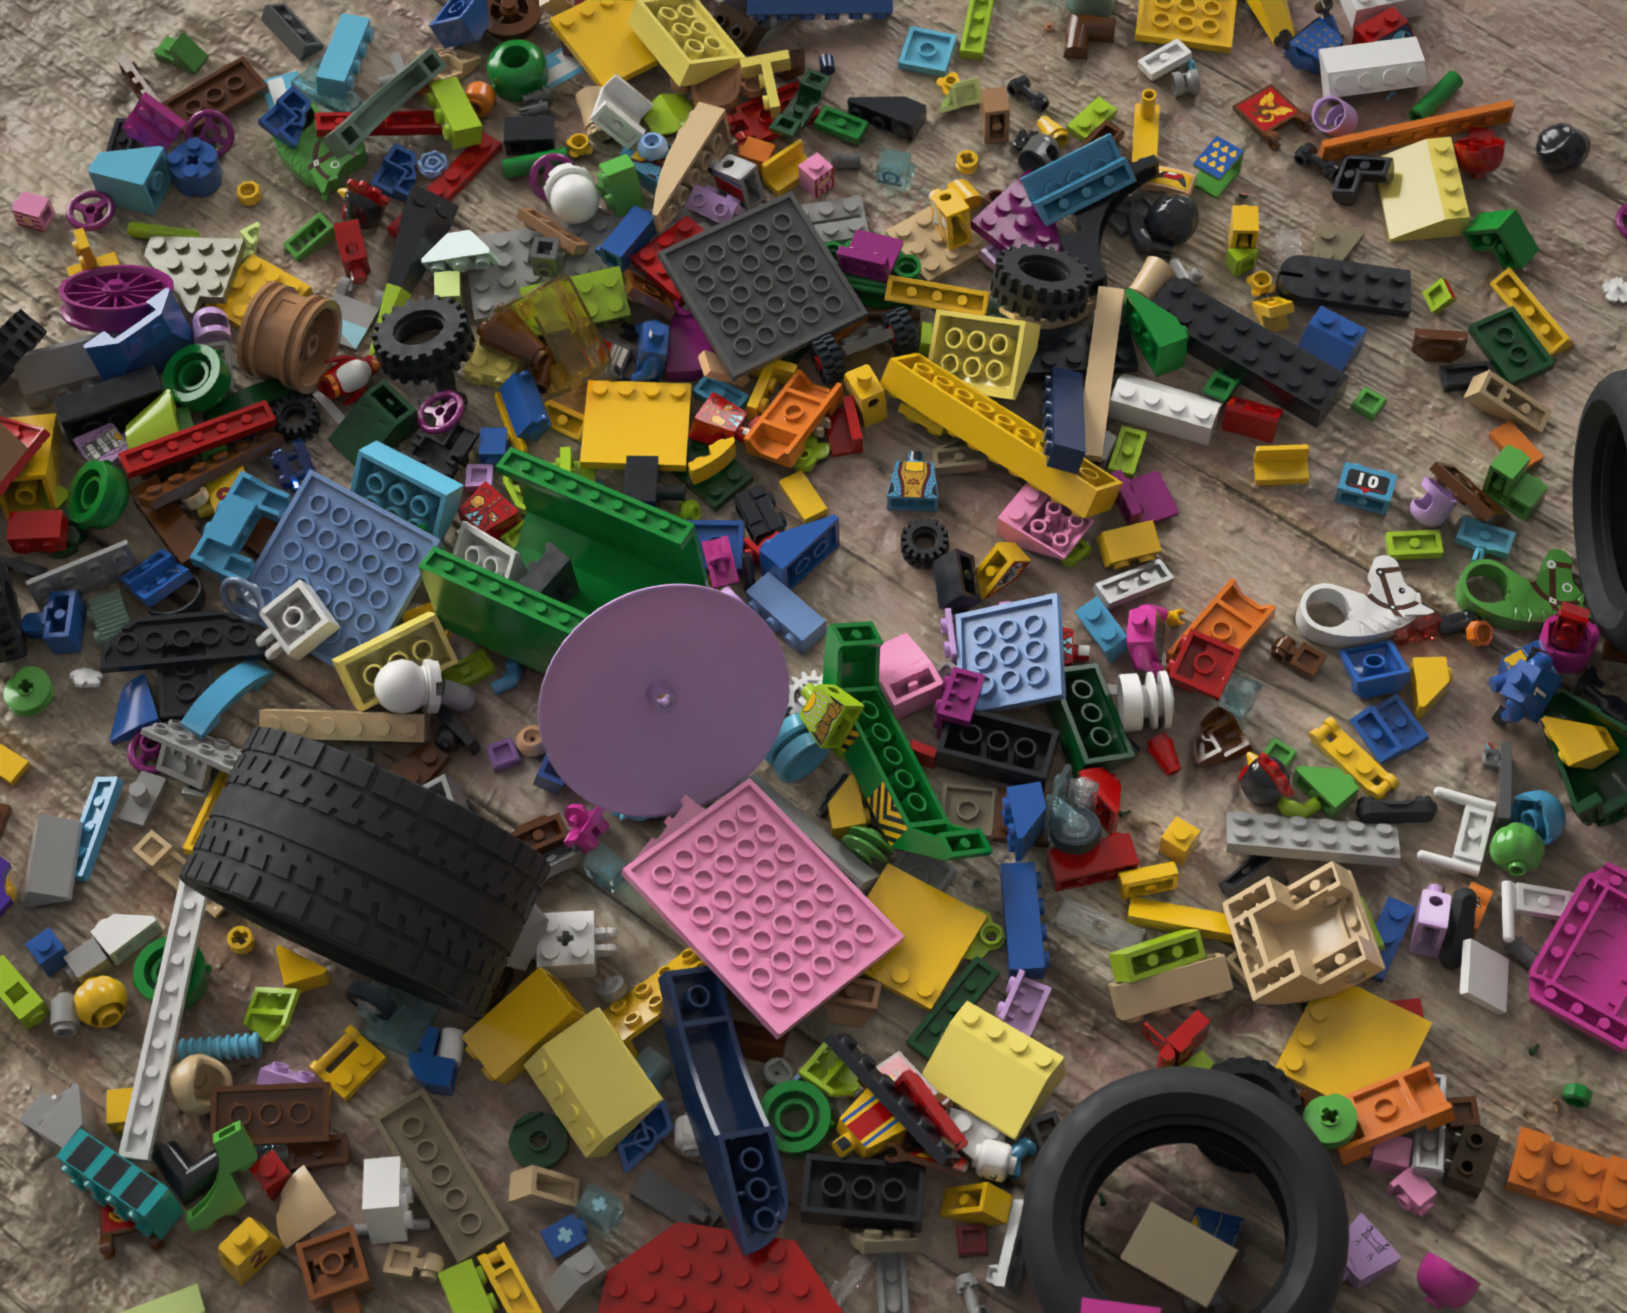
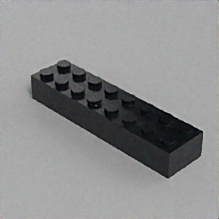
[1152,275,1349,428]

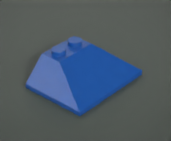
[83,287,195,381]

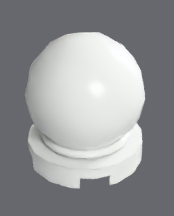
[544,163,600,225]
[374,659,442,714]

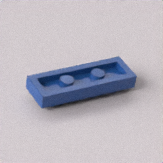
[1370,896,1416,983]

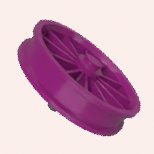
[58,265,174,337]

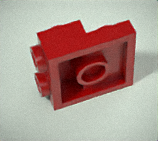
[1165,628,1242,701]

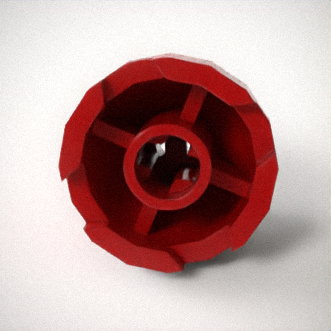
[1454,137,1505,178]

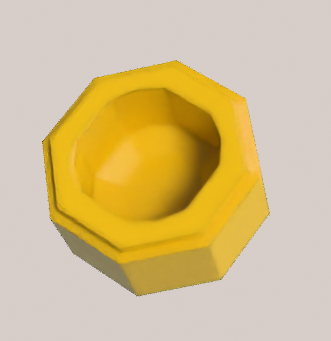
[237,181,262,206]

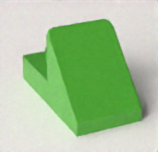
[154,32,209,75]

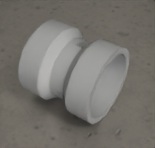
[1171,69,1200,97]

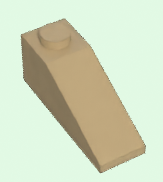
[1463,370,1552,434]

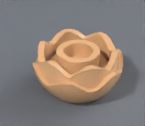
[516,725,545,758]

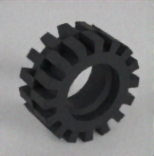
[272,394,321,444]
[901,517,949,569]

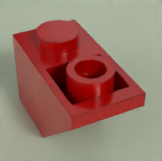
[1549,601,1590,651]

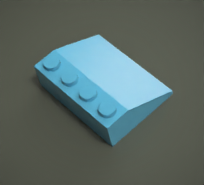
[350,441,464,541]

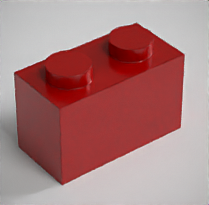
[6,510,69,554]

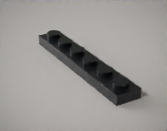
[824,1032,961,1167]

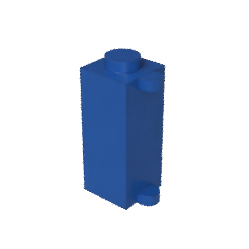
[595,206,657,273]
[499,370,552,441]

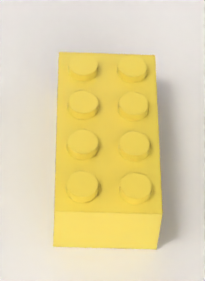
[331,611,459,712]

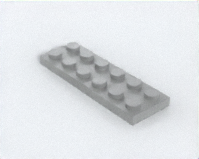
[1226,811,1401,868]

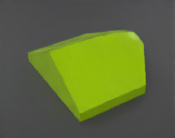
[642,94,694,135]
[243,987,301,1043]
[798,1032,861,1097]

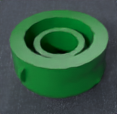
[486,40,549,102]
[162,344,231,412]
[67,460,130,530]
[132,936,212,1010]
[760,1080,836,1159]

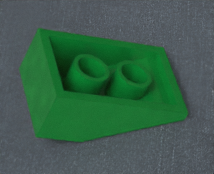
[1122,288,1189,377]

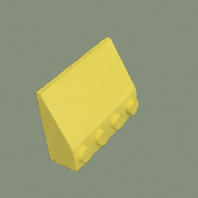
[627,0,745,87]
[1377,137,1470,242]
[928,309,1041,400]
[922,1001,1066,1141]
[523,1008,663,1158]

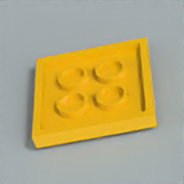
[204,253,312,329]

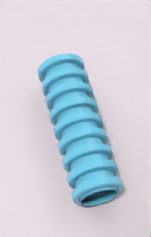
[178,1032,262,1062]

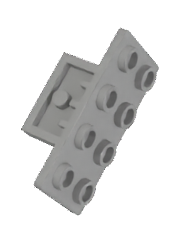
[25,540,138,612]
[140,719,242,790]

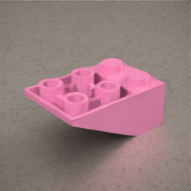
[997,482,1095,560]
[879,633,944,720]

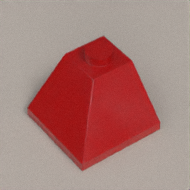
[1076,767,1121,834]

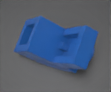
[409,1027,459,1096]

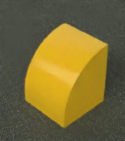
[947,179,984,212]

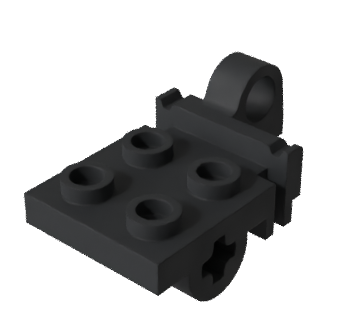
[400,422,480,479]

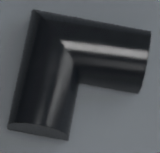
[1331,155,1394,206]
[152,1141,219,1207]

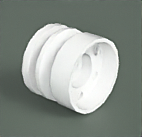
[1117,671,1174,732]

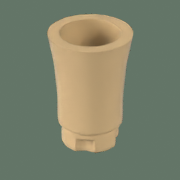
[575,86,611,143]
[1123,256,1176,302]

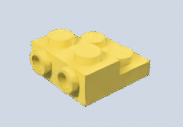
[464,336,524,389]

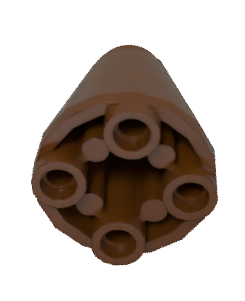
[476,302,550,370]

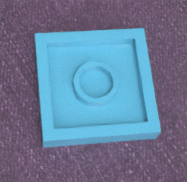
[898,26,957,78]

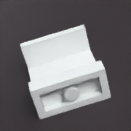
[590,74,654,150]

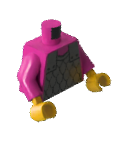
[1127,604,1186,685]

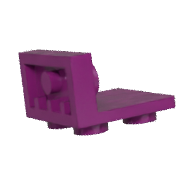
[836,230,904,283]
[1111,469,1179,526]
[933,666,985,739]

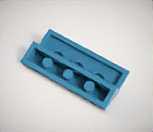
[1020,133,1137,226]

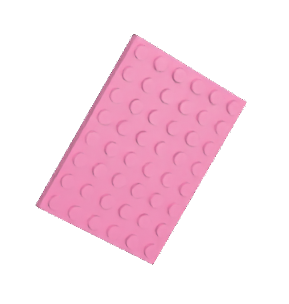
[621,778,905,1040]

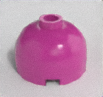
[1417,1252,1481,1310]

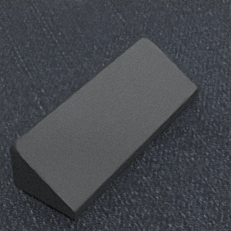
[261,3,324,61]

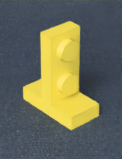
[740,50,791,119]

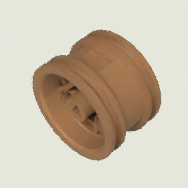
[236,281,342,394]

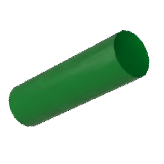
[1408,71,1463,121]
[501,147,568,180]

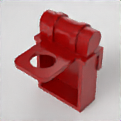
[1142,1009,1211,1068]

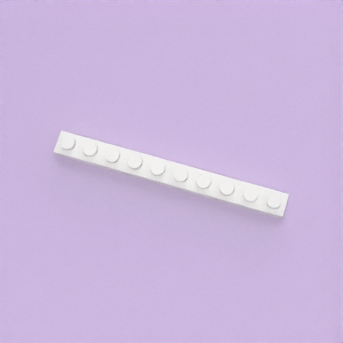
[119,880,208,1163]

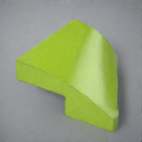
[125,389,180,449]

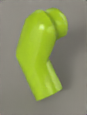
[1277,798,1321,818]

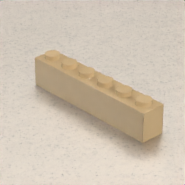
[259,708,430,742]

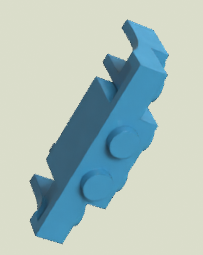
[190,471,292,581]

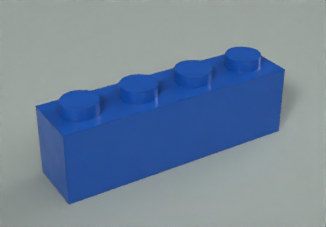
[1000,862,1050,980]

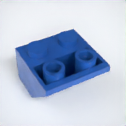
[1001,782,1046,862]

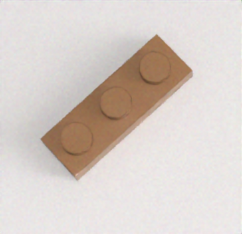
[516,208,590,256]

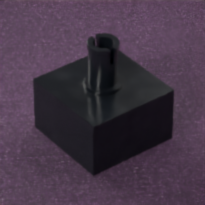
[624,455,686,510]

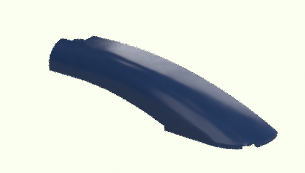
[658,966,788,1256]

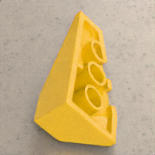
[1246,0,1295,44]

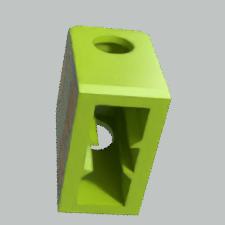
[800,683,865,749]

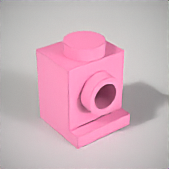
[1386,1165,1437,1217]

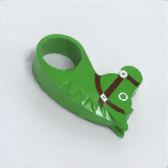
[272,102,369,202]
[1455,549,1592,631]

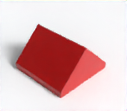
[1222,395,1284,444]

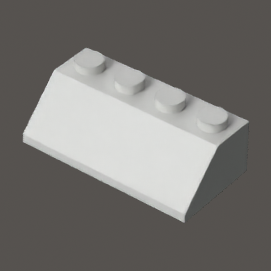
[1318,37,1427,97]
[1108,373,1224,446]

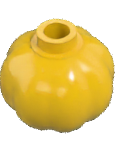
[74,975,128,1028]

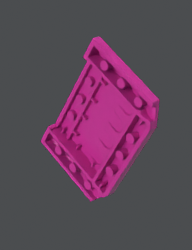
[1529,862,1627,1054]

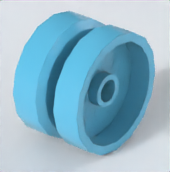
[764,713,830,783]

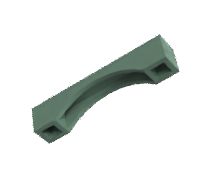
[322,47,447,159]

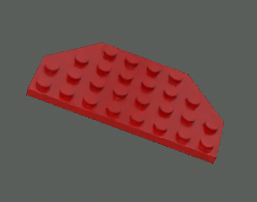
[598,1222,844,1313]

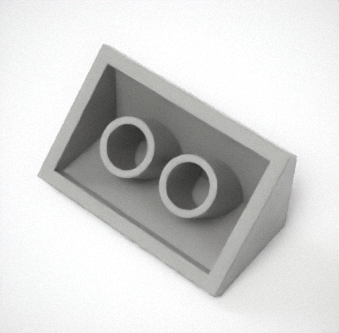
[21,814,83,908]

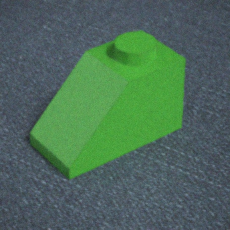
[1292,766,1359,819]

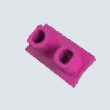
[701,535,740,589]
[563,804,610,853]

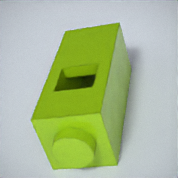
[0,955,50,1030]

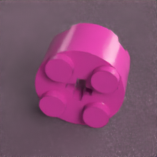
[1539,611,1599,674]

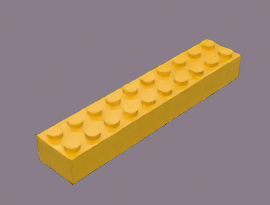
[880,353,1123,518]

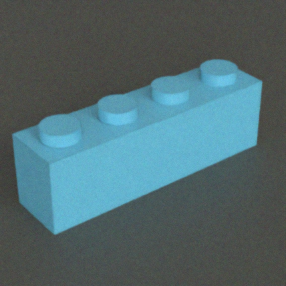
[316,13,374,100]

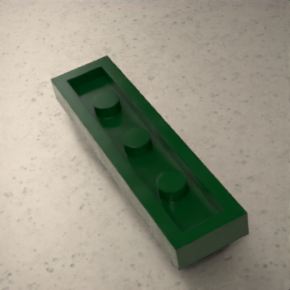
[906,955,1000,1062]

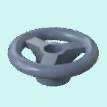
[220,576,265,624]

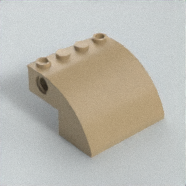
[1222,861,1386,1004]

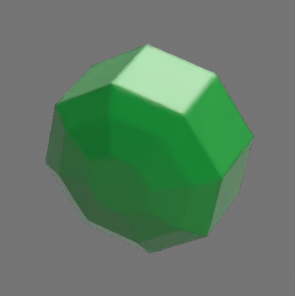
[1561,1083,1593,1108]

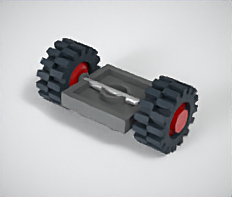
[809,306,920,385]

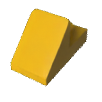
[1252,295,1295,333]

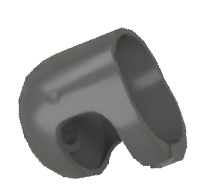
[1018,133,1060,172]

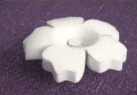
[1601,276,1627,304]
[69,668,104,688]

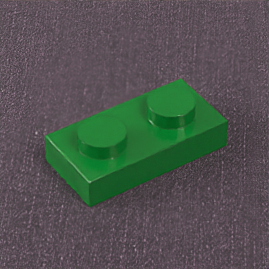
[814,105,869,145]

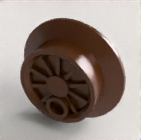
[486,0,543,42]

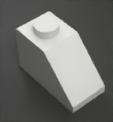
[90,914,163,966]

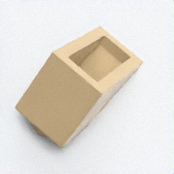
[508,1165,580,1209]

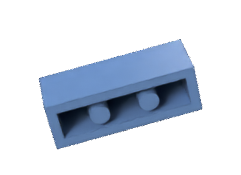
[746,572,826,654]

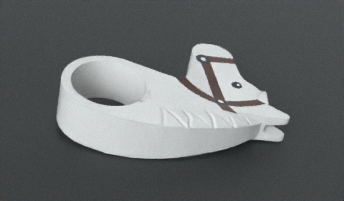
[1295,555,1434,648]

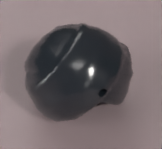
[1536,122,1591,171]
[1146,193,1199,246]

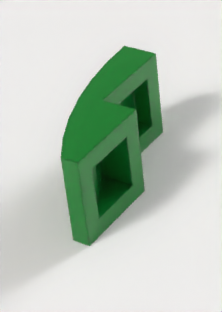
[1202,368,1241,403]

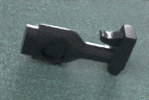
[1573,666,1627,725]

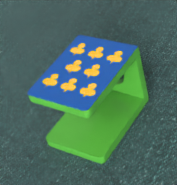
[1193,136,1244,199]

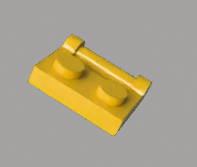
[308,1025,388,1102]

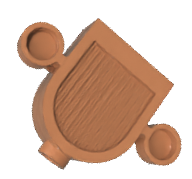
[670,63,763,115]

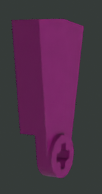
[666,300,713,382]

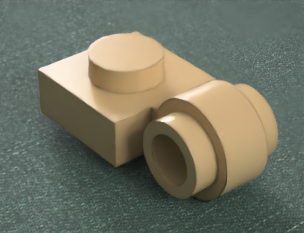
[382,1243,445,1282]

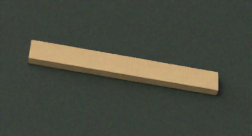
[1083,286,1124,462]

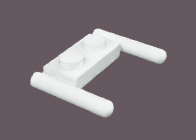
[1417,787,1496,877]
[1501,881,1574,943]

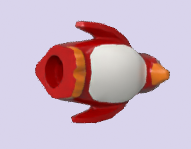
[317,355,381,406]

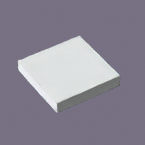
[1460,938,1509,1015]

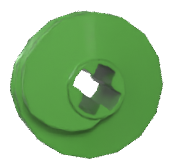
[3,666,54,717]
[842,826,895,866]
[1303,1093,1357,1149]

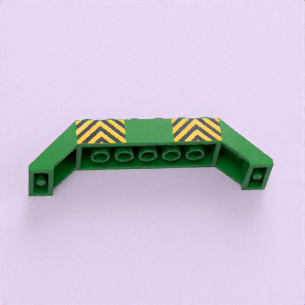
[822,621,993,861]

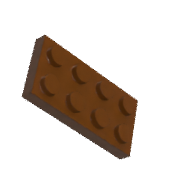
[161,56,270,136]
[210,1082,331,1147]

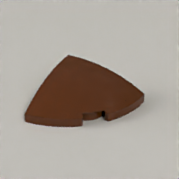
[1193,702,1253,767]

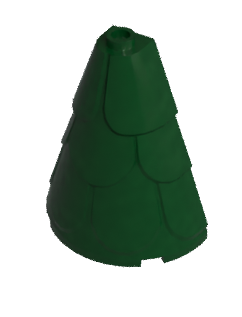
[1540,687,1627,827]

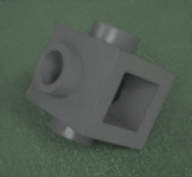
[528,237,566,277]

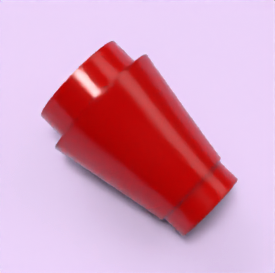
[1146,733,1181,777]

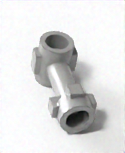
[955,1273,991,1313]

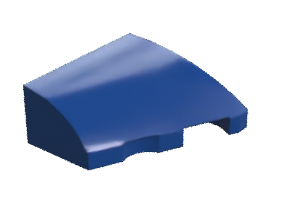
[258,85,312,149]
[370,142,416,201]
[110,673,160,745]
[616,1100,674,1173]

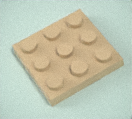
[886,206,989,283]

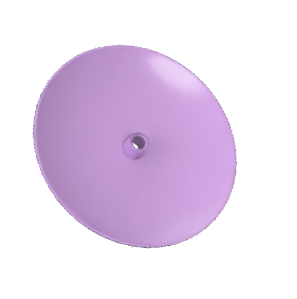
[538,584,789,817]

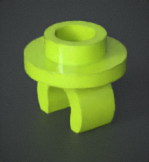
[672,499,701,520]

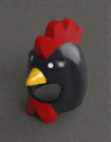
[338,179,390,230]
[1238,752,1294,806]

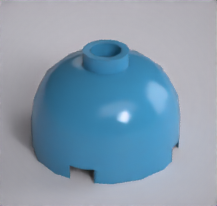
[1510,790,1566,846]

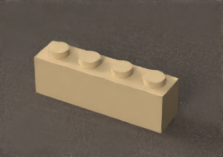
[1108,953,1234,1023]

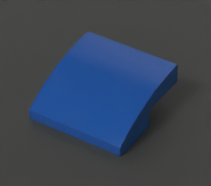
[118,549,194,608]
[1349,693,1429,765]

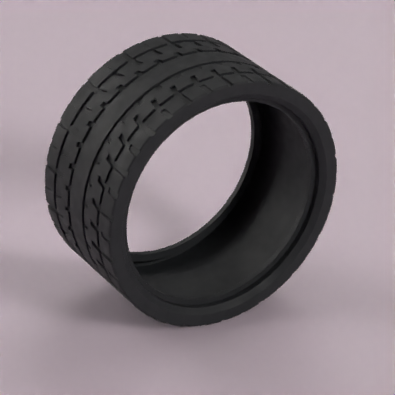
[179,727,551,1018]

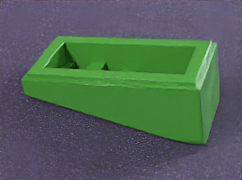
[283,212,336,262]

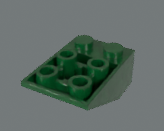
[328,379,419,467]

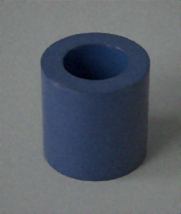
[819,54,835,75]

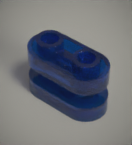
[269,438,316,493]

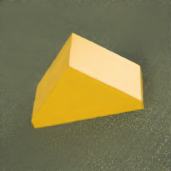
[276,944,332,993]

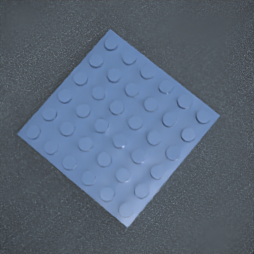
[234,469,444,667]

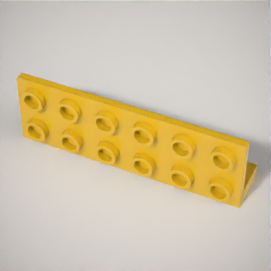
[602,948,707,1063]

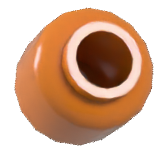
[465,81,496,118]

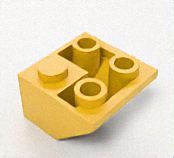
[1541,716,1620,770]

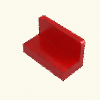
[825,395,863,457]

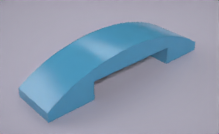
[180,660,274,739]

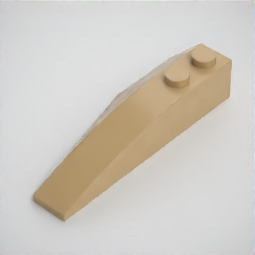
[652,102,732,233]

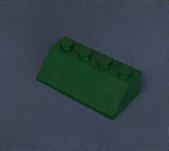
[1045,663,1135,781]

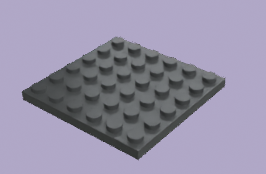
[657,191,868,381]

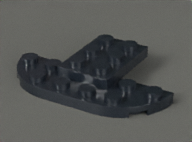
[100,611,267,722]

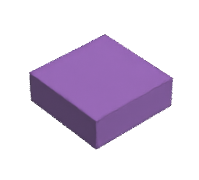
[486,737,521,773]

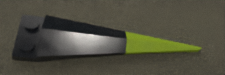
[369,184,459,356]

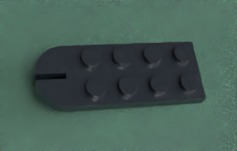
[1275,255,1411,318]
[1025,324,1139,379]

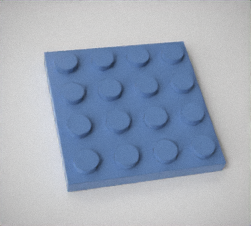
[956,593,1066,713]

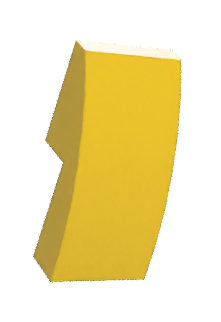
[688,437,736,485]

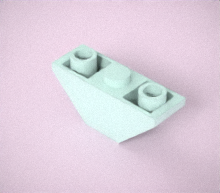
[421,230,501,276]

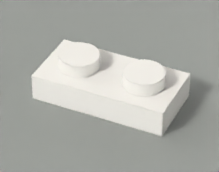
[1138,38,1192,81]

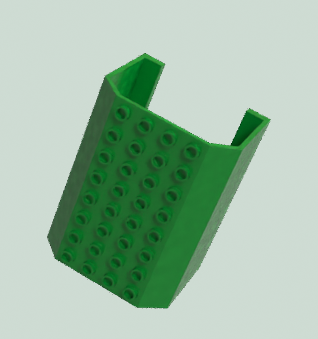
[418,447,709,674]

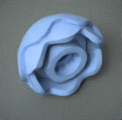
[637,132,668,161]
[418,150,449,179]

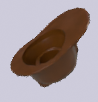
[754,48,810,79]

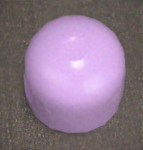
[1312,95,1358,138]
[192,307,232,345]
[1410,477,1458,528]

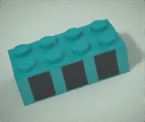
[56,1128,184,1240]

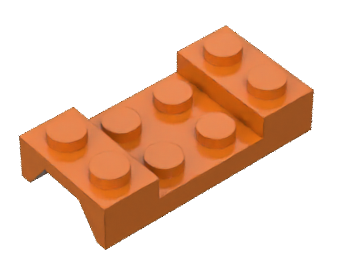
[744,369,844,468]
[1165,578,1276,664]
[1325,1061,1456,1165]
[1504,1127,1627,1227]

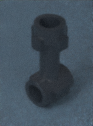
[1007,75,1050,113]
[1294,142,1340,180]

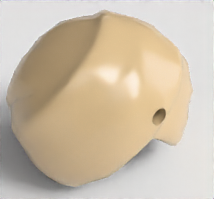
[168,1053,233,1116]

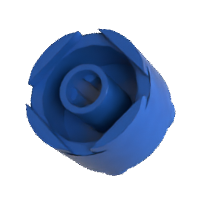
[167,137,223,198]

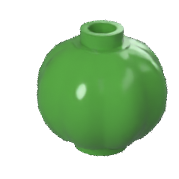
[1489,823,1545,876]

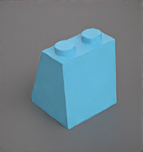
[88,146,173,216]

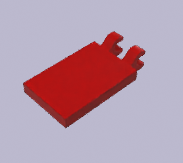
[727,81,820,149]

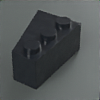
[514,541,579,603]

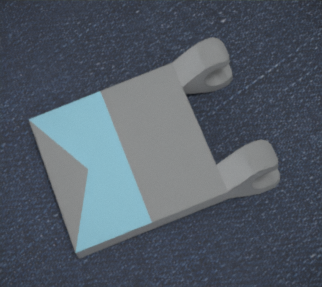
[331,277,384,352]

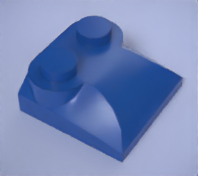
[1338,639,1410,698]

